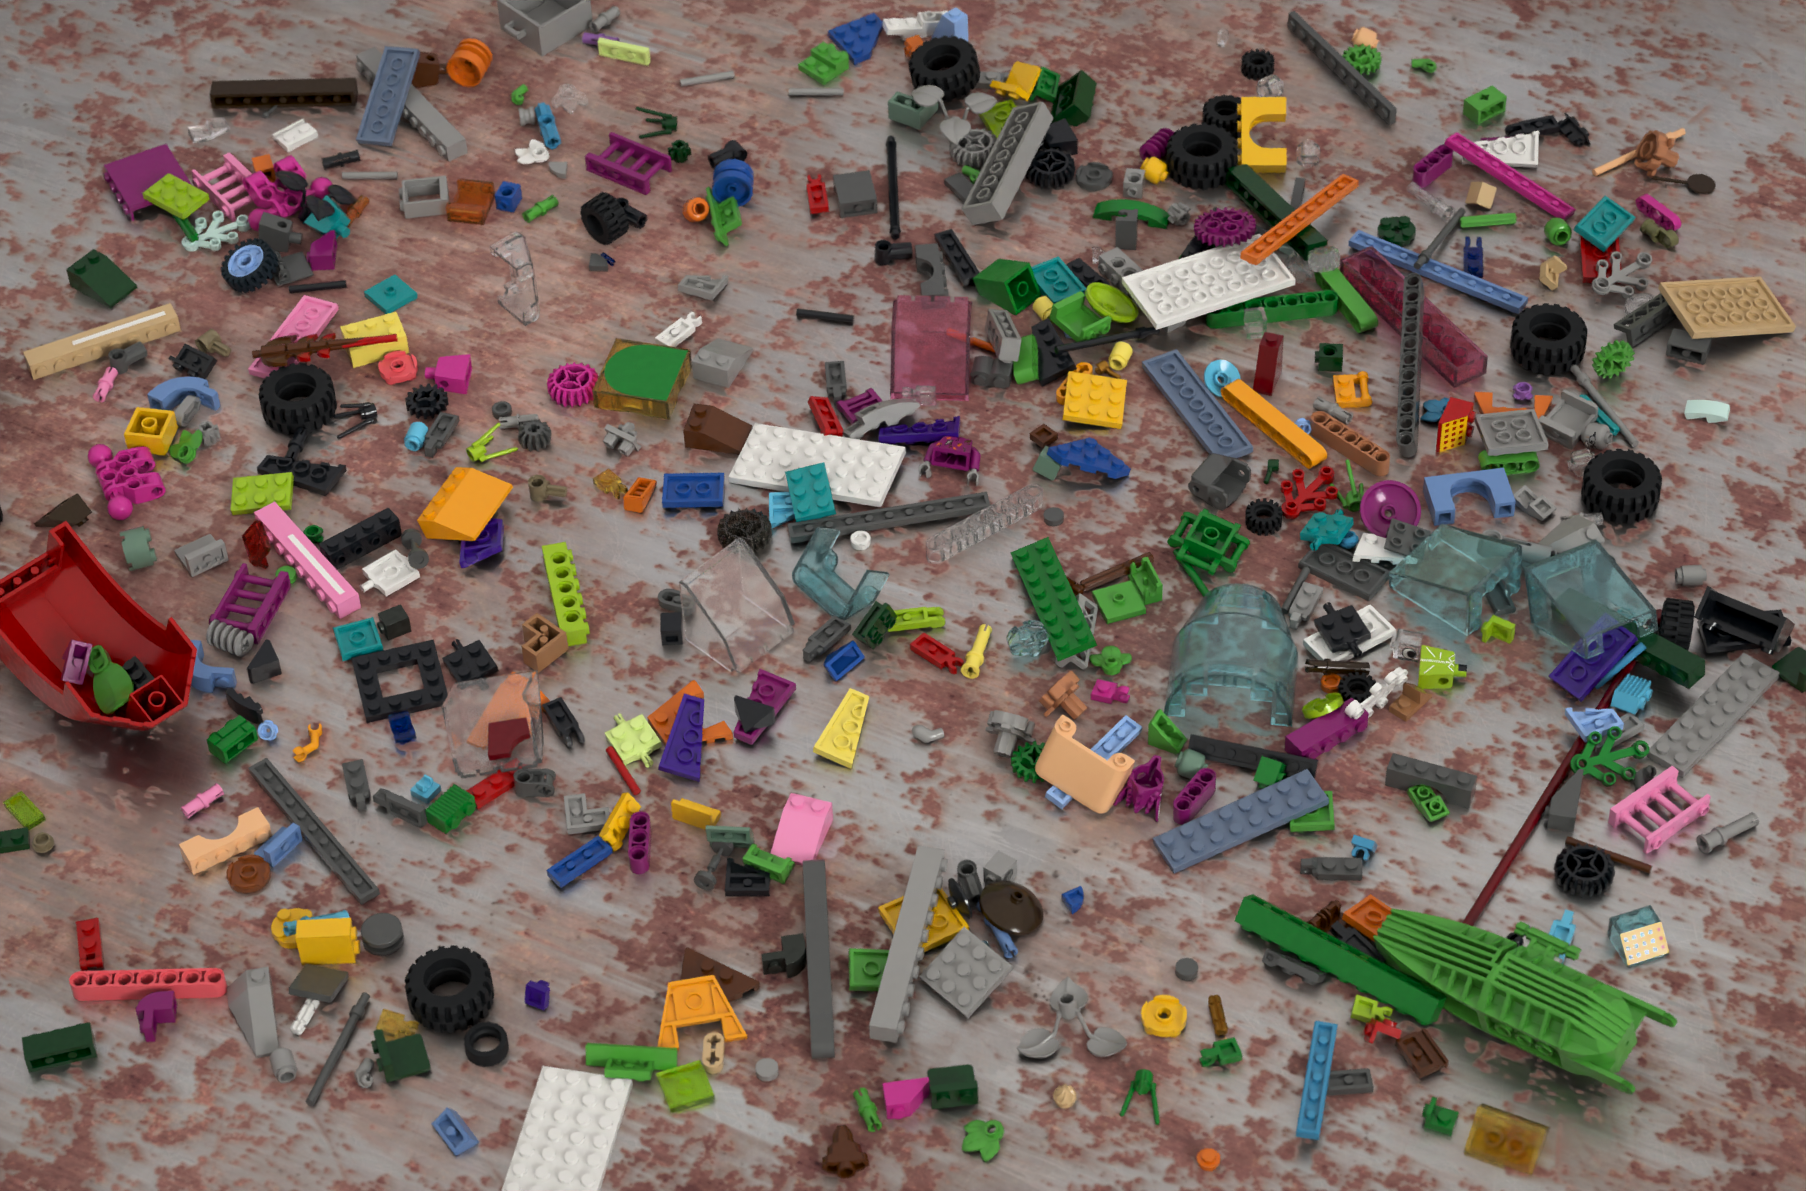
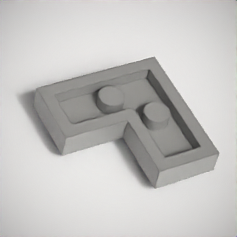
[564,793,610,835]

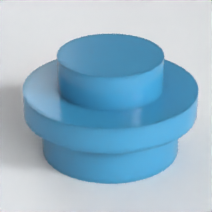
[1339,531,1359,549]

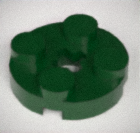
[1377,216,1416,247]

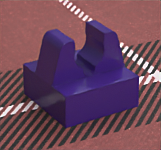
[525,980,550,1010]

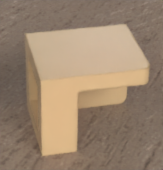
[1465,182,1497,209]

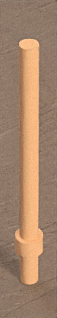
[1592,128,1686,176]

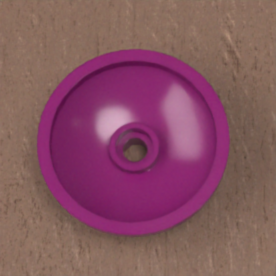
[1359,480,1421,538]

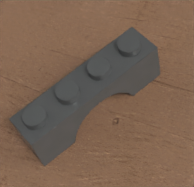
[915,243,949,310]
[1385,753,1477,808]

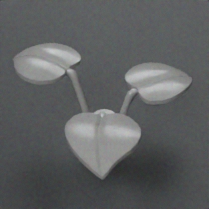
[911,85,997,146]
[1017,977,1127,1058]

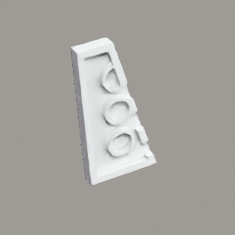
[1462,131,1539,168]

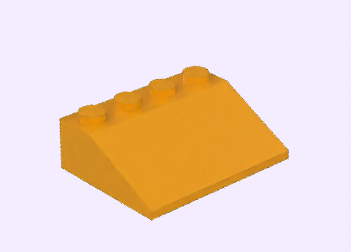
[417,467,513,541]

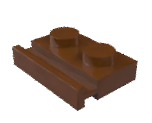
[1395,1028,1449,1079]

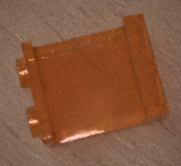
[446,178,495,225]

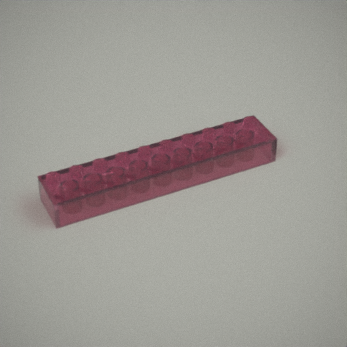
[1340,246,1488,388]

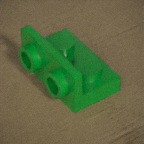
[1029,66,1061,103]

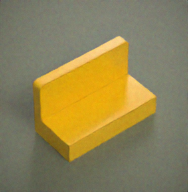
[671,798,721,830]

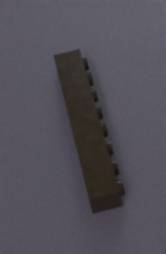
[209,78,358,109]

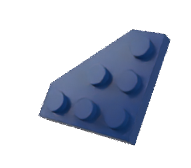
[828,13,883,65]
[1047,437,1131,479]

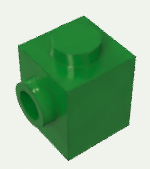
[1253,756,1286,789]

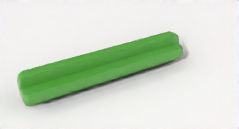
[1460,213,1516,228]

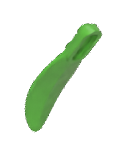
[88,645,134,716]

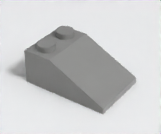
[692,338,753,388]

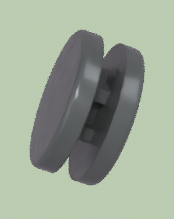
[361,913,404,956]

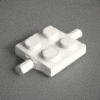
[359,549,420,597]

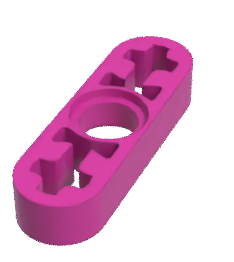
[1636,194,1681,231]

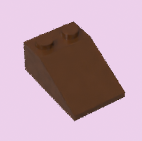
[683,403,753,455]

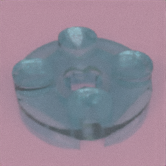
[1006,620,1049,657]

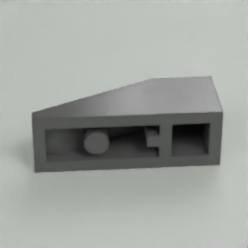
[1544,768,1584,832]

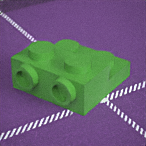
[798,42,849,85]

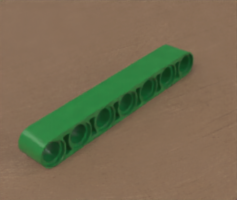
[1206,290,1338,329]

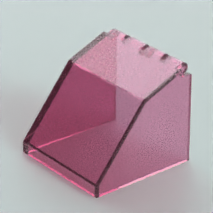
[890,295,974,401]

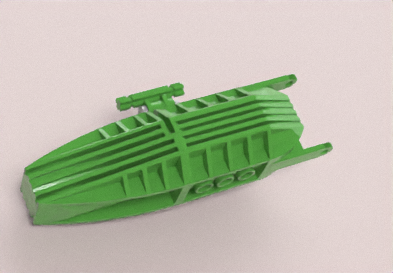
[1373,908,1677,1095]

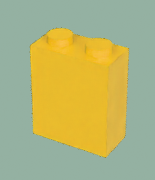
[295,917,360,966]

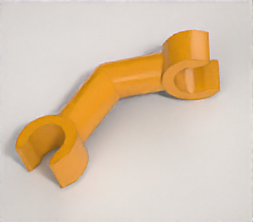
[292,723,322,762]

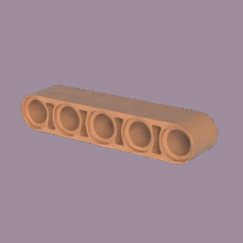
[1310,411,1390,476]

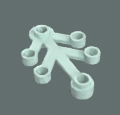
[182,211,251,251]

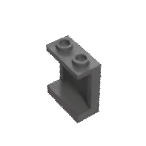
[833,170,878,218]

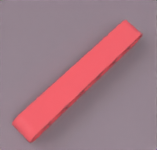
[69,968,228,1001]

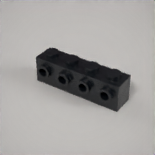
[319,507,402,570]

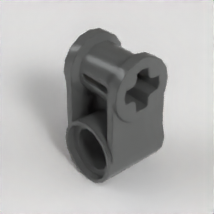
[514,768,556,798]

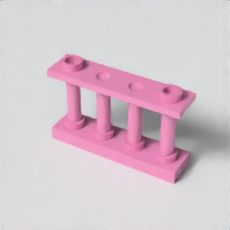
[192,152,269,222]
[1608,766,1711,854]

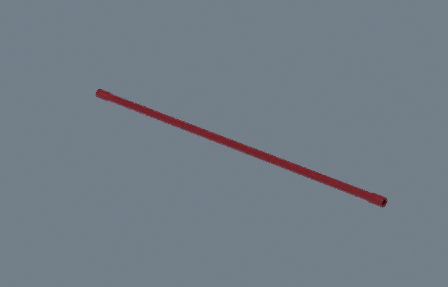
[1462,609,1662,926]

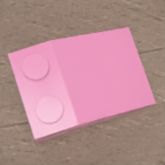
[770,793,833,866]

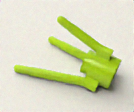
[466,423,518,463]

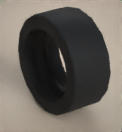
[464,1022,509,1067]

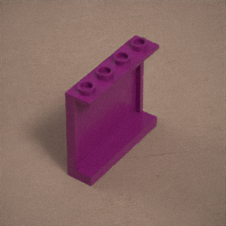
[103,144,192,221]

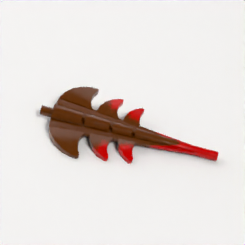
[252,333,398,367]

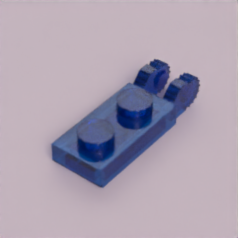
[1463,236,1483,278]

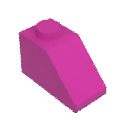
[882,1077,930,1119]

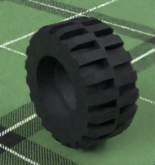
[908,36,980,102]
[1166,123,1238,190]
[1510,303,1588,375]
[259,363,337,435]
[1581,449,1662,524]
[405,945,494,1033]

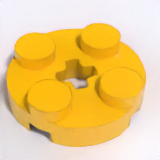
[271,908,313,949]
[1141,995,1187,1037]

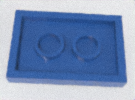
[662,473,725,508]

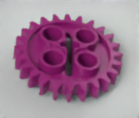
[1194,207,1256,247]

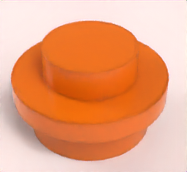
[1197,1148,1220,1171]

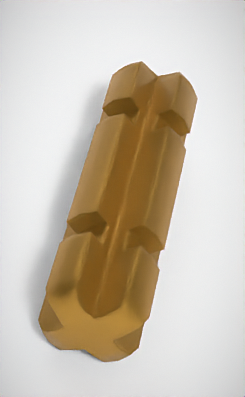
[1208,994,1228,1036]

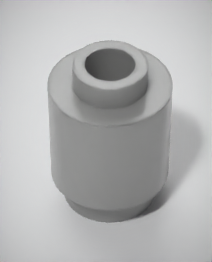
[1675,565,1707,586]
[269,1048,297,1083]

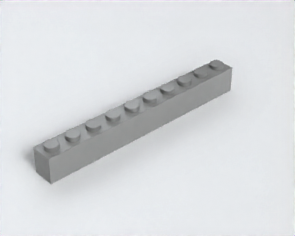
[356,47,468,161]
[869,845,948,1043]

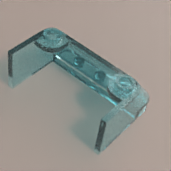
[792,527,890,620]

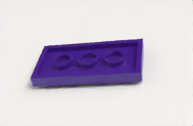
[1549,614,1638,702]

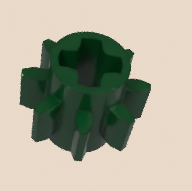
[668,140,691,163]

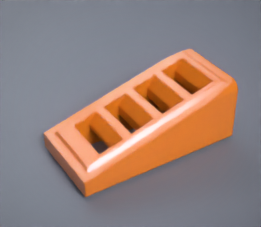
[623,477,657,513]

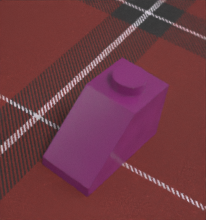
[307,230,338,270]

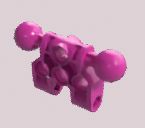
[242,155,333,232]
[87,444,166,520]

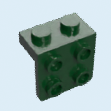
[852,601,897,650]
[1772,647,1806,693]
[371,1029,431,1083]
[927,1064,978,1109]

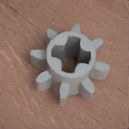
[1167,202,1190,226]
[195,421,220,446]

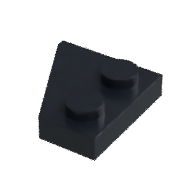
[725,858,771,896]

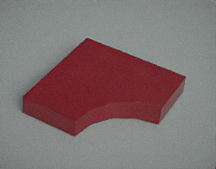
[488,717,532,760]

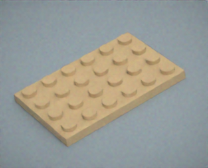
[1658,276,1796,339]

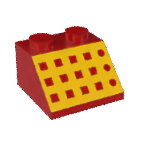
[1436,397,1476,453]

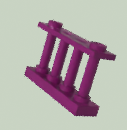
[585,132,672,195]
[209,563,291,645]

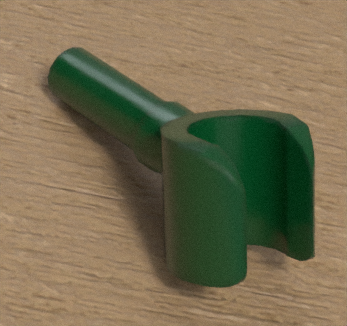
[1264,459,1279,484]

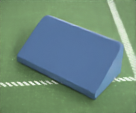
[432,1107,479,1156]

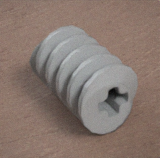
[206,619,254,657]

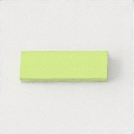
[597,38,651,66]

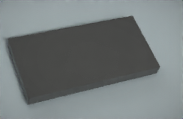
[1298,544,1391,601]

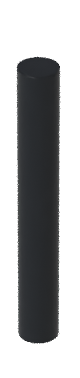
[289,280,347,293]
[796,308,854,323]

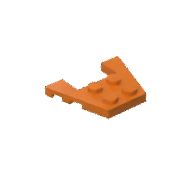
[1474,392,1553,419]
[647,680,733,746]

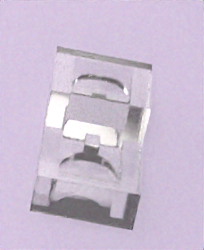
[188,117,230,143]

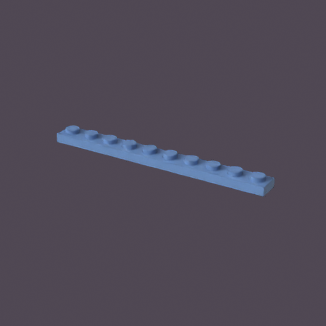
[1348,230,1528,314]

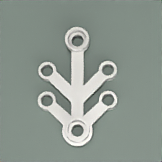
[1344,667,1408,720]

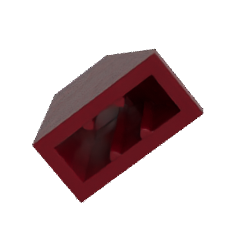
[1253,332,1284,396]

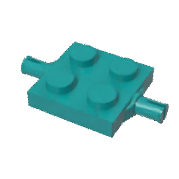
[1300,509,1354,551]

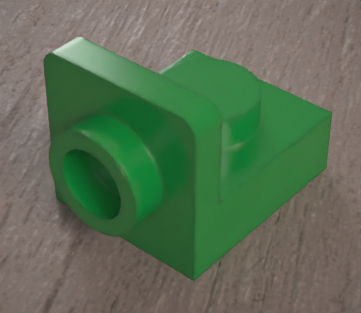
[1422,1097,1459,1136]

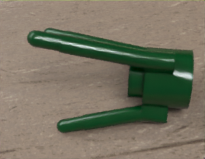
[635,107,677,139]

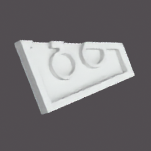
[1353,532,1419,566]

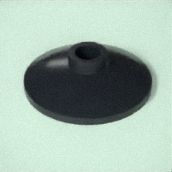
[947,878,972,919]

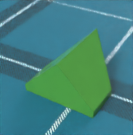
[1148,709,1187,754]

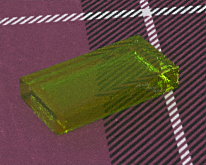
[3,791,46,830]

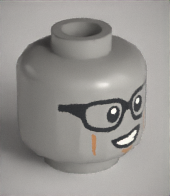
[1581,422,1613,450]

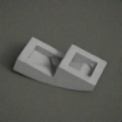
[1513,485,1557,521]

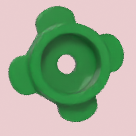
[303,525,324,544]

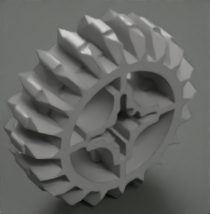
[950,127,997,169]

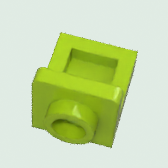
[1481,615,1516,644]

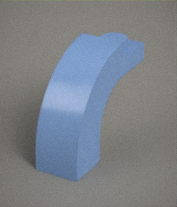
[147,377,221,411]
[190,640,237,693]

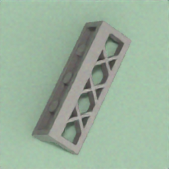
[1055,593,1098,670]

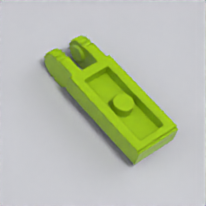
[888,607,946,632]

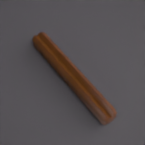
[1080,552,1154,592]

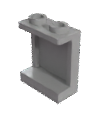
[1539,389,1598,450]

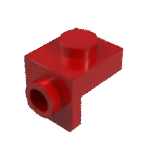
[1363,1018,1402,1044]

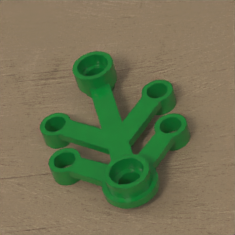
[1570,726,1649,787]

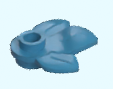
[1420,398,1450,422]

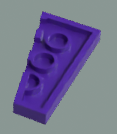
[879,416,961,445]
[658,693,704,782]

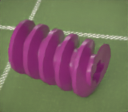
[1139,128,1174,161]

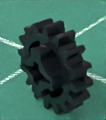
[405,383,449,420]

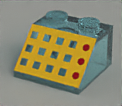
[1607,905,1669,968]

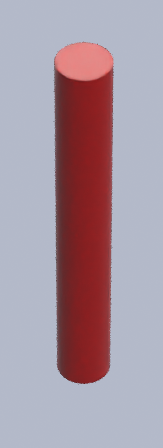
[606,746,641,795]

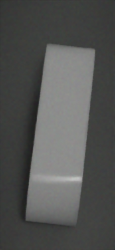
[175,395,201,427]

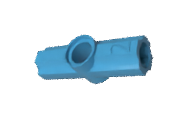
[534,103,561,149]

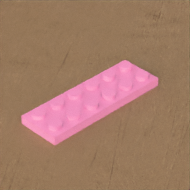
[248,295,339,379]

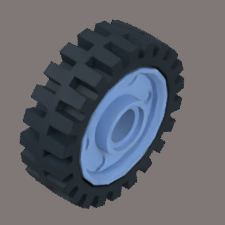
[221,238,278,293]

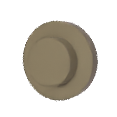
[32,832,54,853]

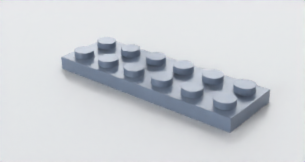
[356,46,420,146]

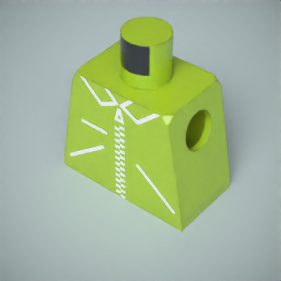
[1418,645,1467,689]

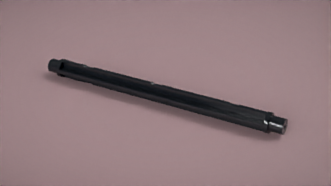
[886,136,901,240]

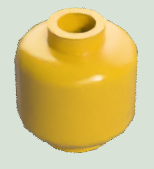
[1140,157,1169,184]

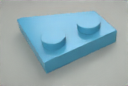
[769,492,795,528]

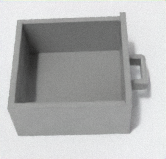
[497,0,593,56]

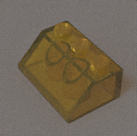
[1464,1103,1550,1175]

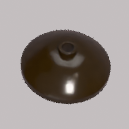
[979,881,1043,935]

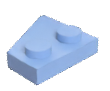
[1565,708,1624,742]

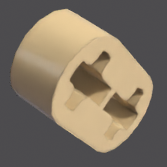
[702,1032,725,1074]

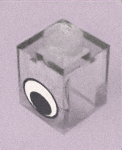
[1390,629,1423,663]

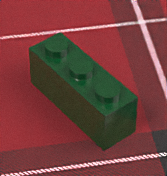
[22,1022,97,1072]

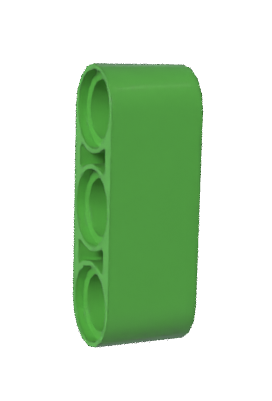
[1013,334,1038,385]
[1478,450,1540,475]

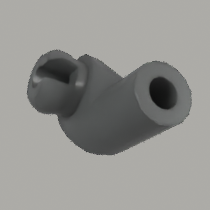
[1634,765,1657,791]

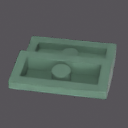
[706,825,755,848]

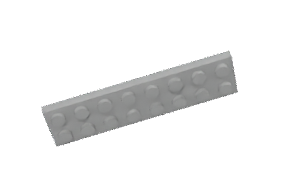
[1646,652,1780,777]

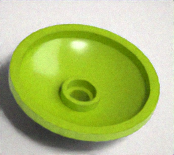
[1085,282,1138,323]

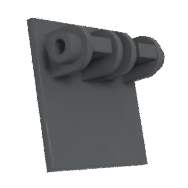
[272,251,314,286]
[1384,518,1431,562]

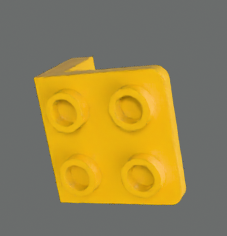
[990,61,1041,101]

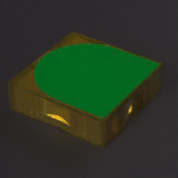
[592,338,692,420]

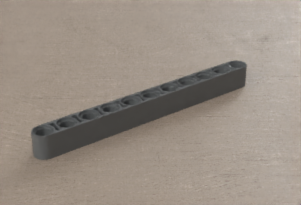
[1396,273,1425,457]
[803,859,835,1059]

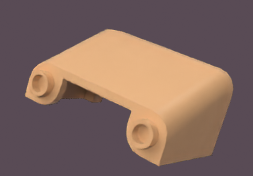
[1035,714,1135,814]

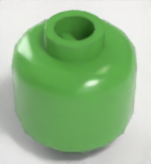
[1544,218,1572,246]

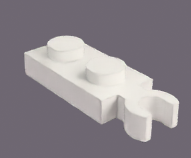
[655,312,702,348]

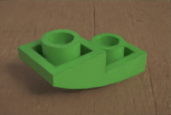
[1407,785,1450,822]

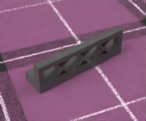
[1614,293,1677,347]

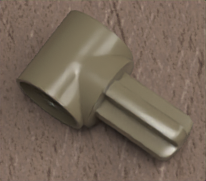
[195,329,231,357]
[528,475,567,502]

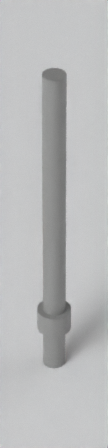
[1570,365,1639,447]

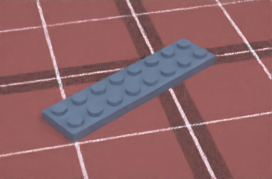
[1142,349,1253,458]
[1153,769,1329,874]

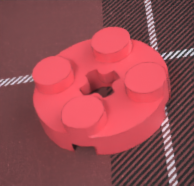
[378,351,418,385]

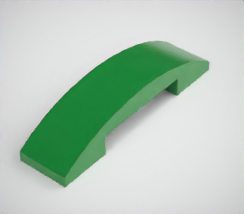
[1093,199,1170,229]

